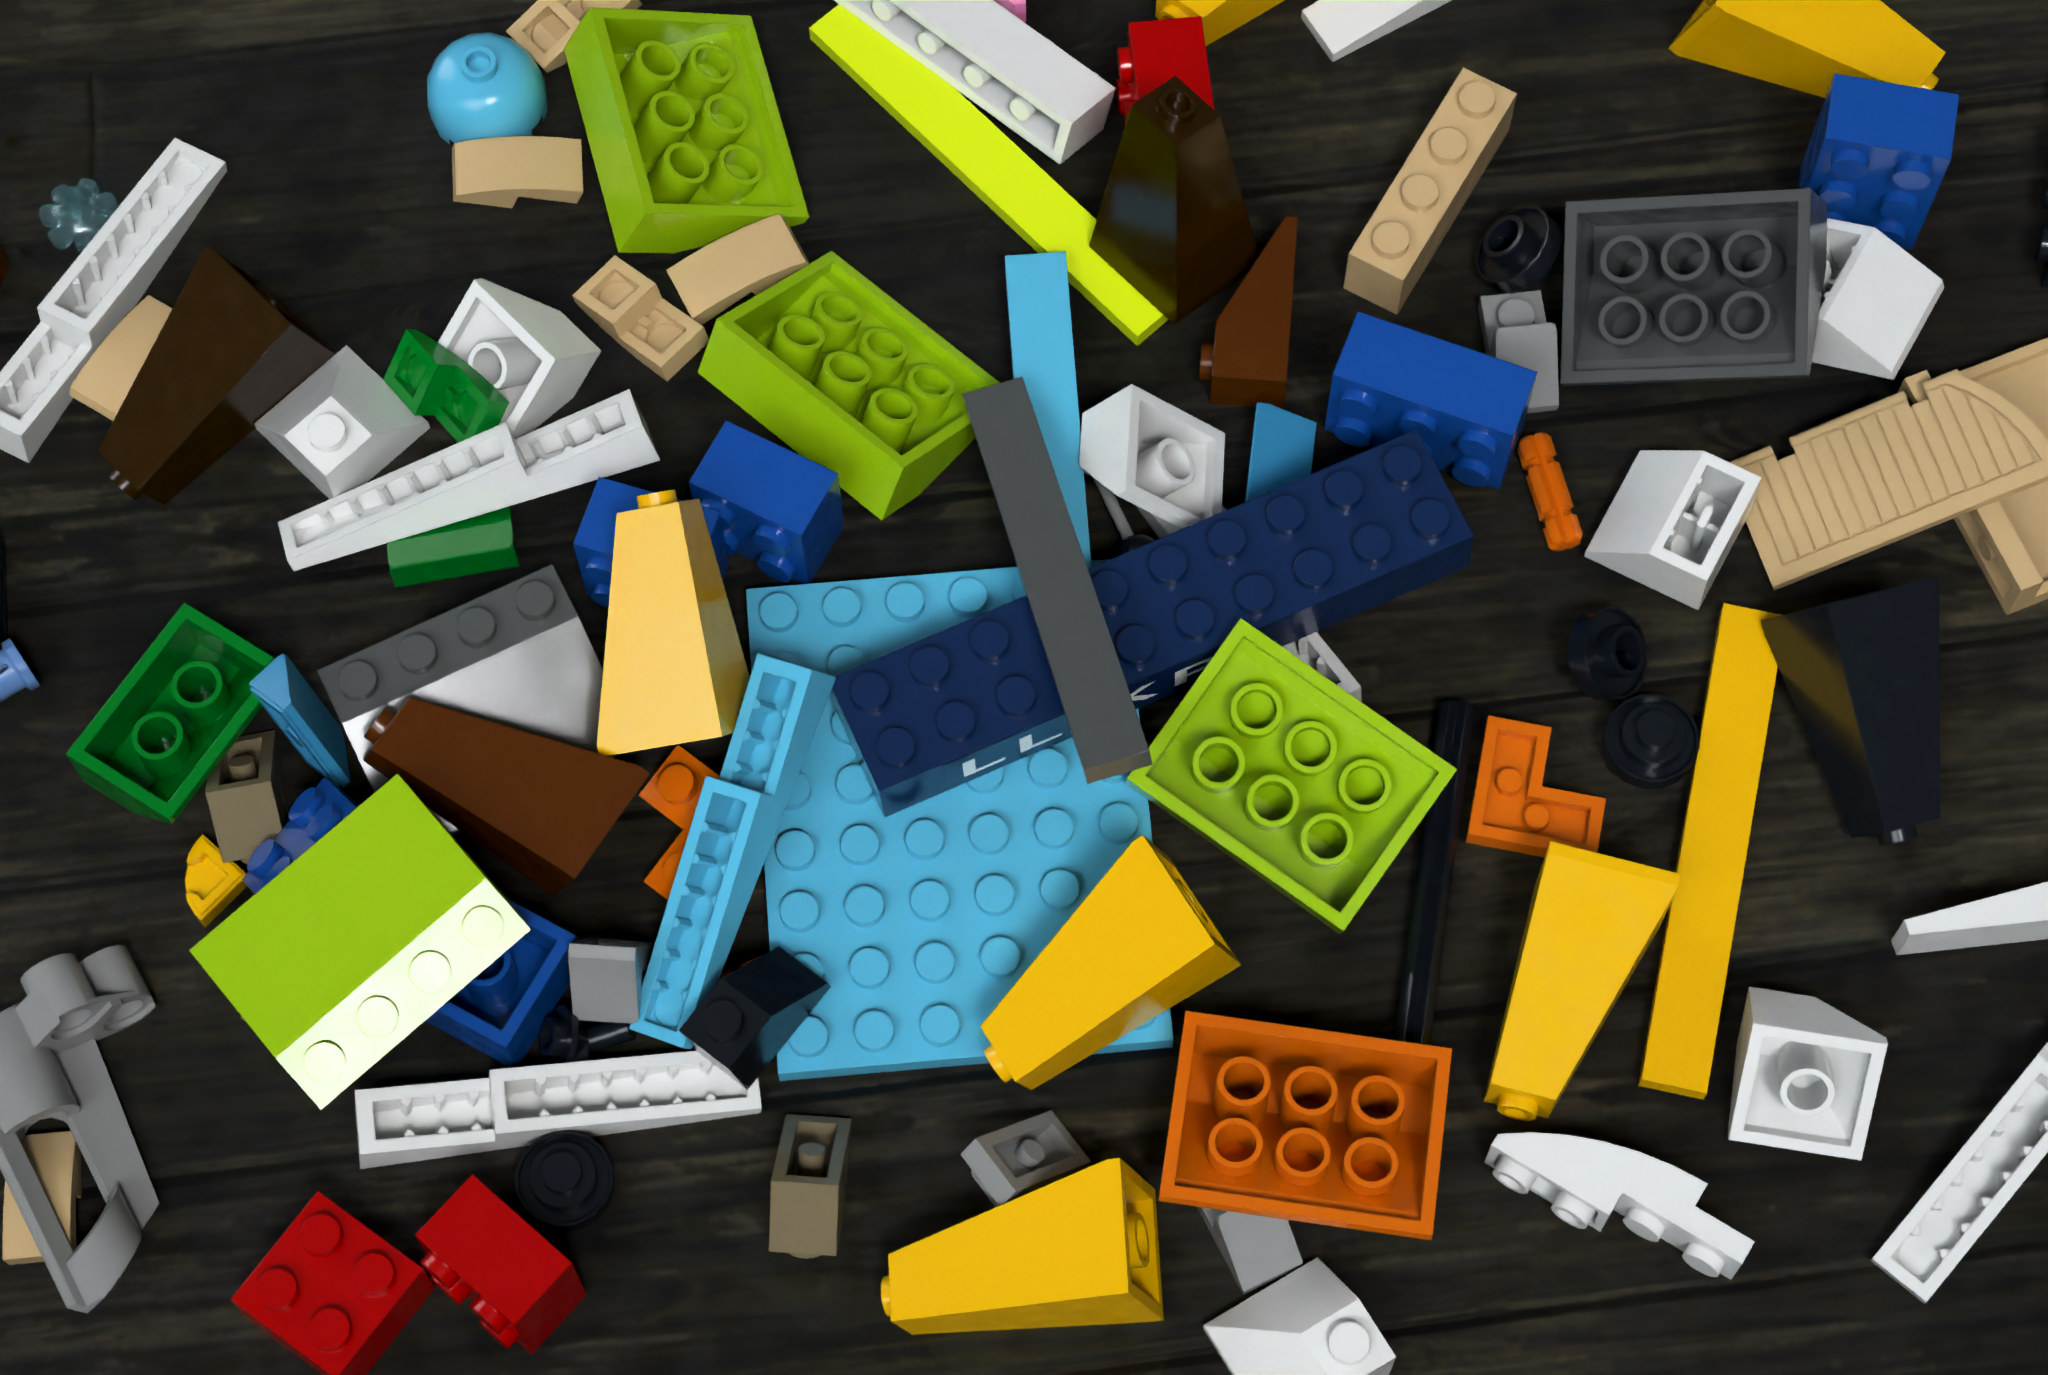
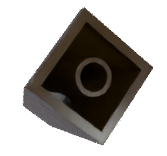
[1089,76,1259,325]
[98,246,335,505]

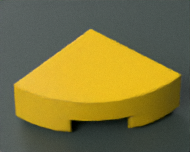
[185,834,247,928]

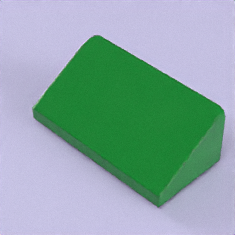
[387,506,520,588]

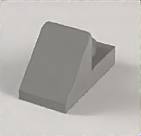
[1478,290,1559,413]
[568,938,652,1024]
[960,1110,1091,1207]
[1197,1207,1303,1295]

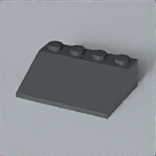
[1560,188,1828,386]
[317,564,638,837]

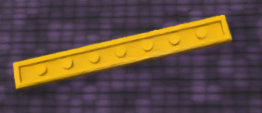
[1638,603,1781,1100]

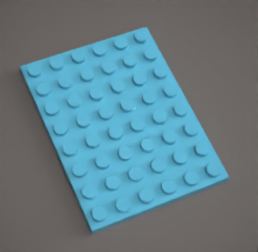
[746,559,1174,1081]

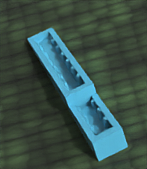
[1005,251,1092,569]
[629,653,836,1049]

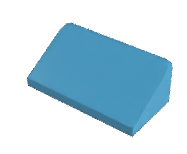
[1245,402,1317,502]
[249,654,350,788]

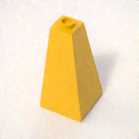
[1668,0,1946,98]
[597,489,750,756]
[980,835,1241,1090]
[1483,841,1681,1121]
[881,1158,1164,1335]

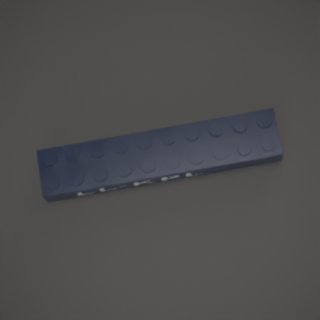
[831,429,1474,817]

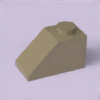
[205,730,289,864]
[769,1114,852,1259]

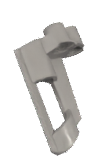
[0,945,160,1314]

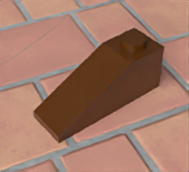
[1199,216,1298,409]

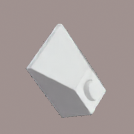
[438,278,601,439]
[254,345,430,499]
[1079,384,1225,529]
[1728,987,1888,1161]
[1203,1257,1396,1375]

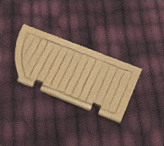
[1730,369,2048,591]

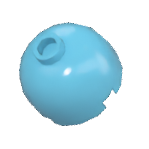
[427,32,548,144]

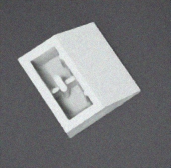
[1812,218,1944,380]
[1584,450,1762,610]

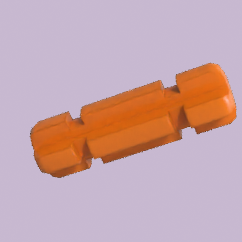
[1517,432,1583,552]

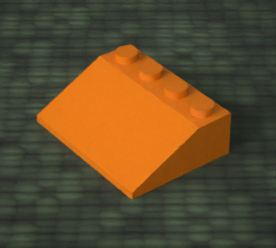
[1159,1011,1452,1241]

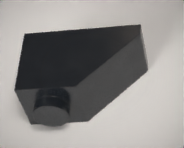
[679,946,831,1090]

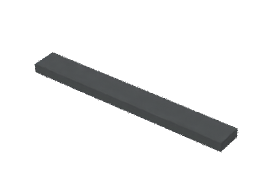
[962,377,1153,784]

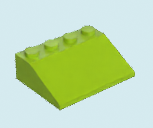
[564,7,809,254]
[697,251,1000,521]
[1127,618,1457,934]
[189,773,531,1110]

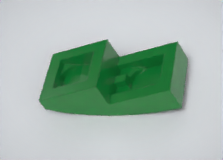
[383,329,509,443]

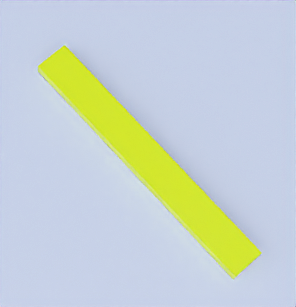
[809,4,1169,346]

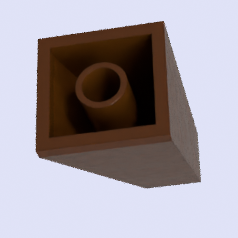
[363,697,650,897]

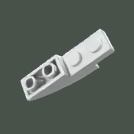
[1484,1132,1755,1280]

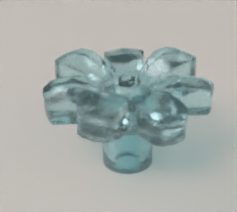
[39,178,119,252]

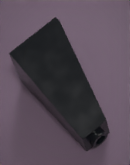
[1761,577,1940,845]

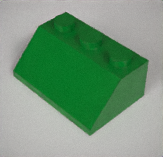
[66,602,275,824]

